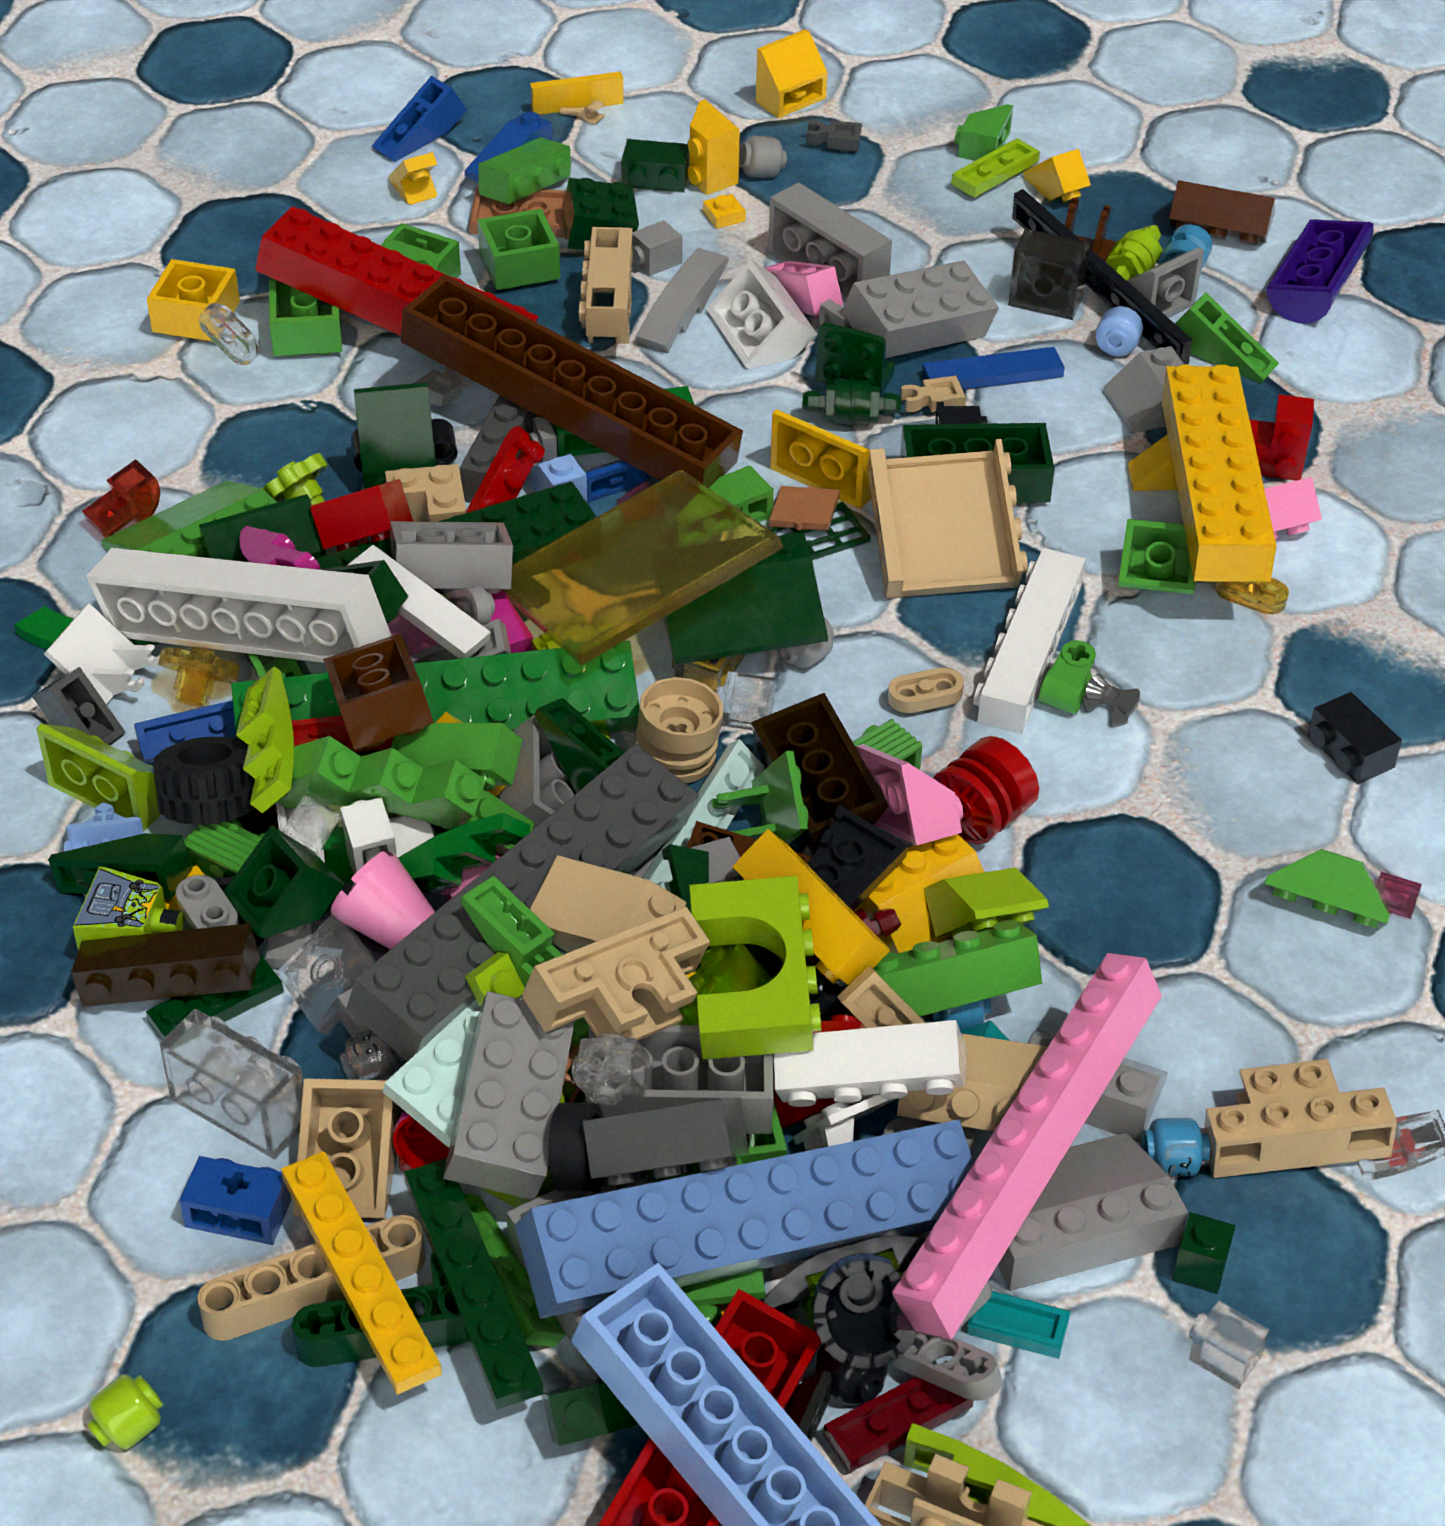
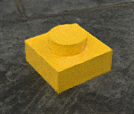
[703,194,746,229]

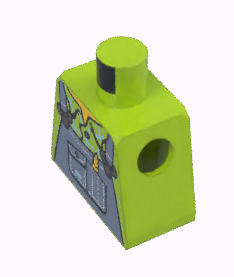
[73,866,184,950]

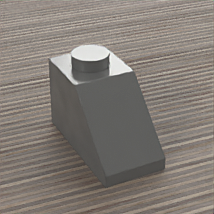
[32,667,125,744]

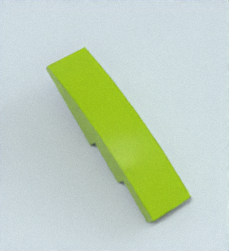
[236,666,294,813]
[903,1423,1091,1526]

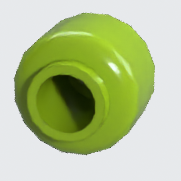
[87,1374,164,1449]

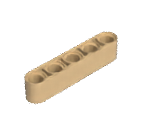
[197,1215,426,1341]

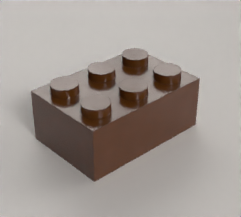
[323,633,434,750]

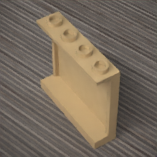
[867,439,1028,598]

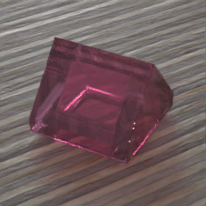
[1376,872,1422,919]

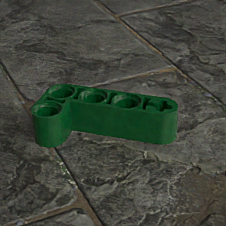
[292,1252,469,1367]

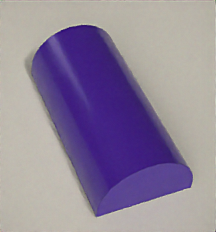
[1266,219,1374,324]

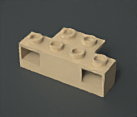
[579,227,633,344]
[522,907,710,1053]
[1204,1059,1397,1178]
[865,1454,1044,1526]

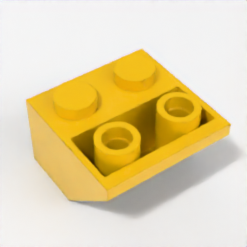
[756,29,828,119]

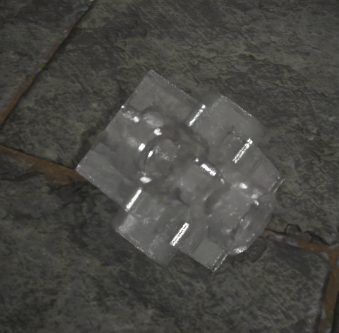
[572,1033,650,1105]

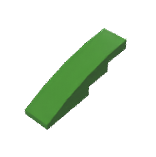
[460,875,589,1047]

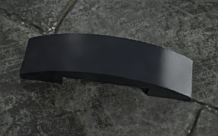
[763,1236,926,1313]

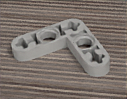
[891,1280,1003,1401]

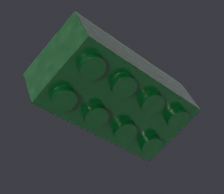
[900,423,1055,503]

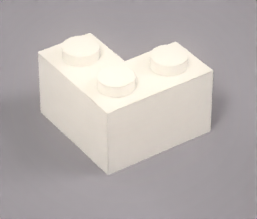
[340,797,434,875]

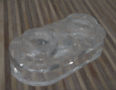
[199,303,261,365]

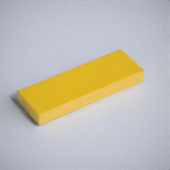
[530,71,623,115]

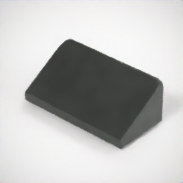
[785,1370,832,1442]

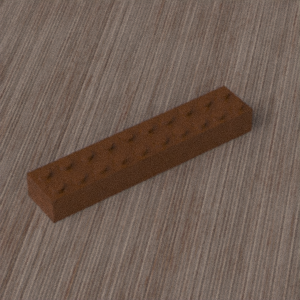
[401,274,743,500]

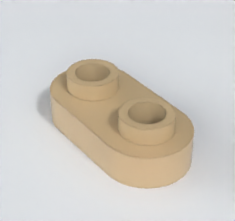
[888,667,964,713]

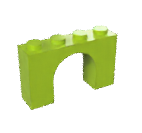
[690,876,821,1060]

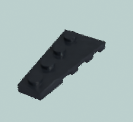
[807,805,908,911]

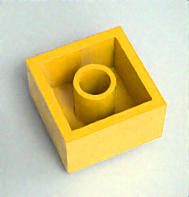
[147,259,240,342]

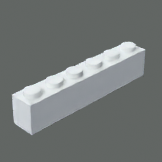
[973,548,1086,734]

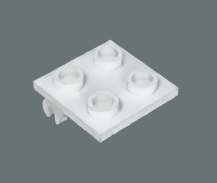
[44,603,164,704]
[793,1094,895,1151]

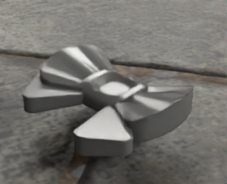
[1083,673,1140,727]

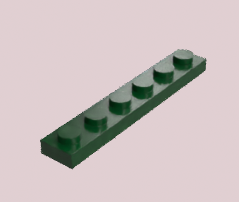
[404,1158,544,1410]

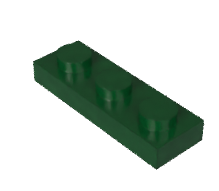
[146,955,284,1050]

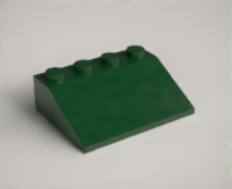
[653,533,828,665]

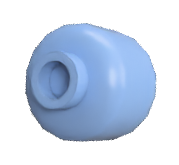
[1095,306,1143,357]

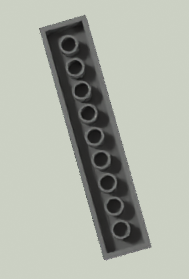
[346,744,699,1061]

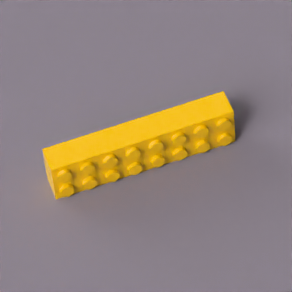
[1162,364,1277,582]

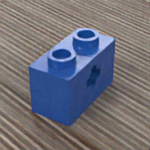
[179,1156,291,1245]

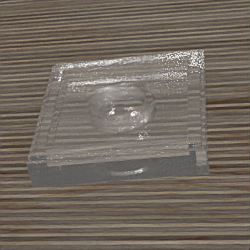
[276,914,376,1035]

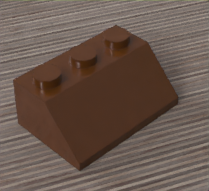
[1169,180,1275,245]

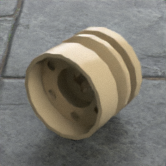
[634,677,723,784]

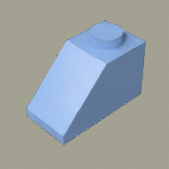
[526,454,587,502]

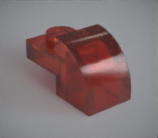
[82,459,160,538]

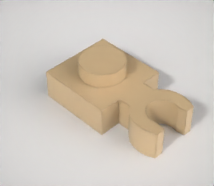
[900,376,966,412]

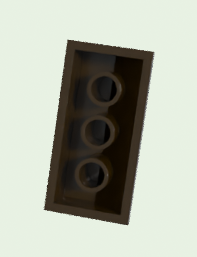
[751,693,888,856]

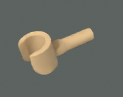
[560,100,605,125]

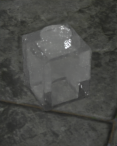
[716,671,775,731]
[281,794,342,854]
[1188,1301,1269,1389]

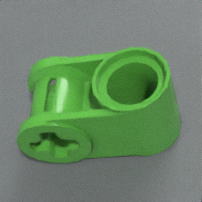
[1038,640,1096,715]

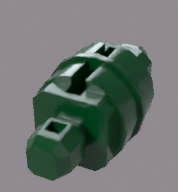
[802,377,901,427]

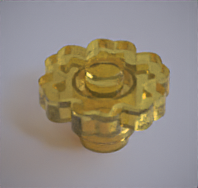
[158,647,240,707]

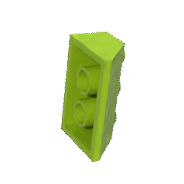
[36,723,161,832]

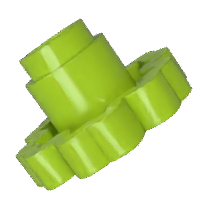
[262,453,328,505]

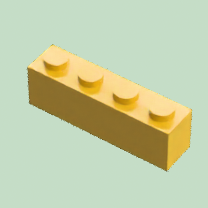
[732,829,890,985]

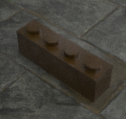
[71,923,260,1007]

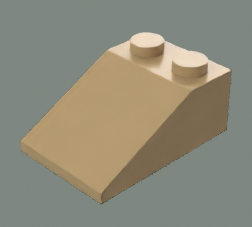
[529,855,686,953]
[293,1079,402,1219]

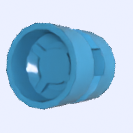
[1158,224,1213,273]

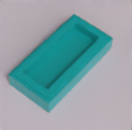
[966,1291,1071,1359]

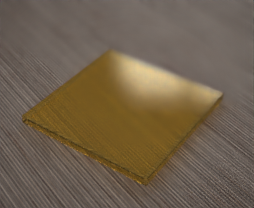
[503,470,784,666]

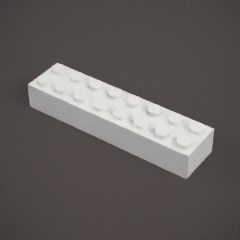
[86,548,391,663]

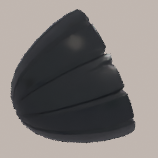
[812,1253,917,1368]

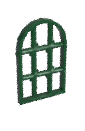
[770,502,871,560]

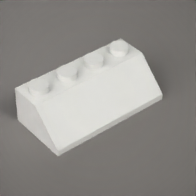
[774,1020,967,1107]

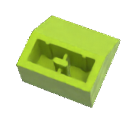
[924,867,1049,938]

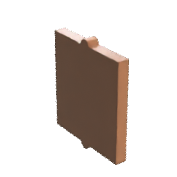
[769,486,840,531]

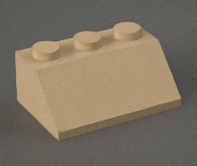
[897,1033,1048,1131]

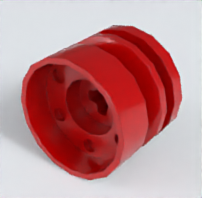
[933,736,1040,845]

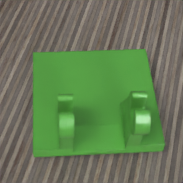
[711,751,808,845]

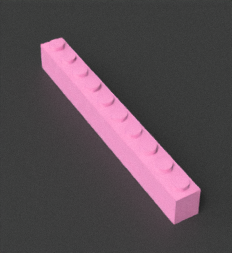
[892,953,1162,1340]

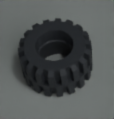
[153,737,256,825]

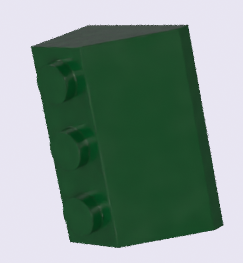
[199,494,326,562]

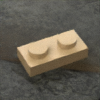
[837,966,926,1028]

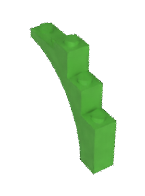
[277,736,535,856]

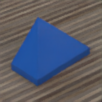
[585,460,649,503]

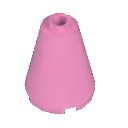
[331,850,435,950]

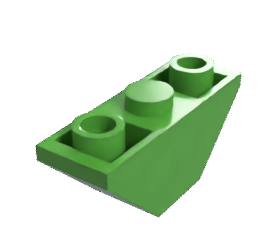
[1264,849,1391,928]

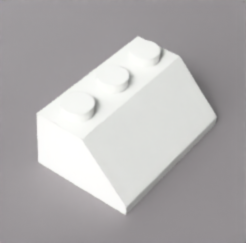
[706,260,817,369]

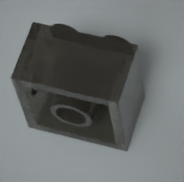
[1008,229,1090,320]

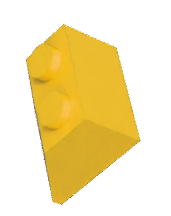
[687,99,740,195]

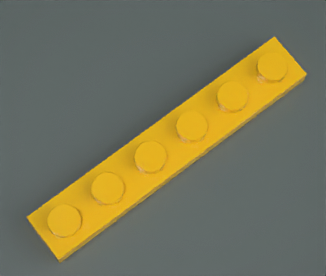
[281,1151,442,1395]

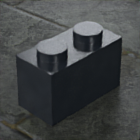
[1308,692,1402,784]

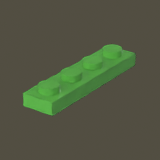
[464,1194,566,1348]

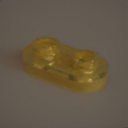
[1214,578,1289,614]

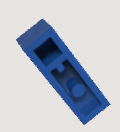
[372,76,467,162]
[464,112,553,183]

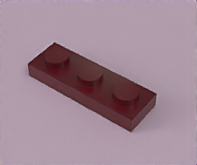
[823,1361,974,1473]

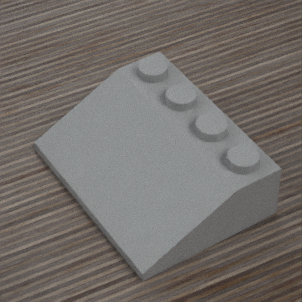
[997,1132,1188,1291]

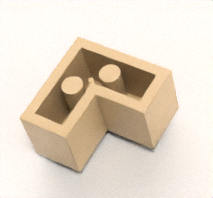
[385,464,467,522]

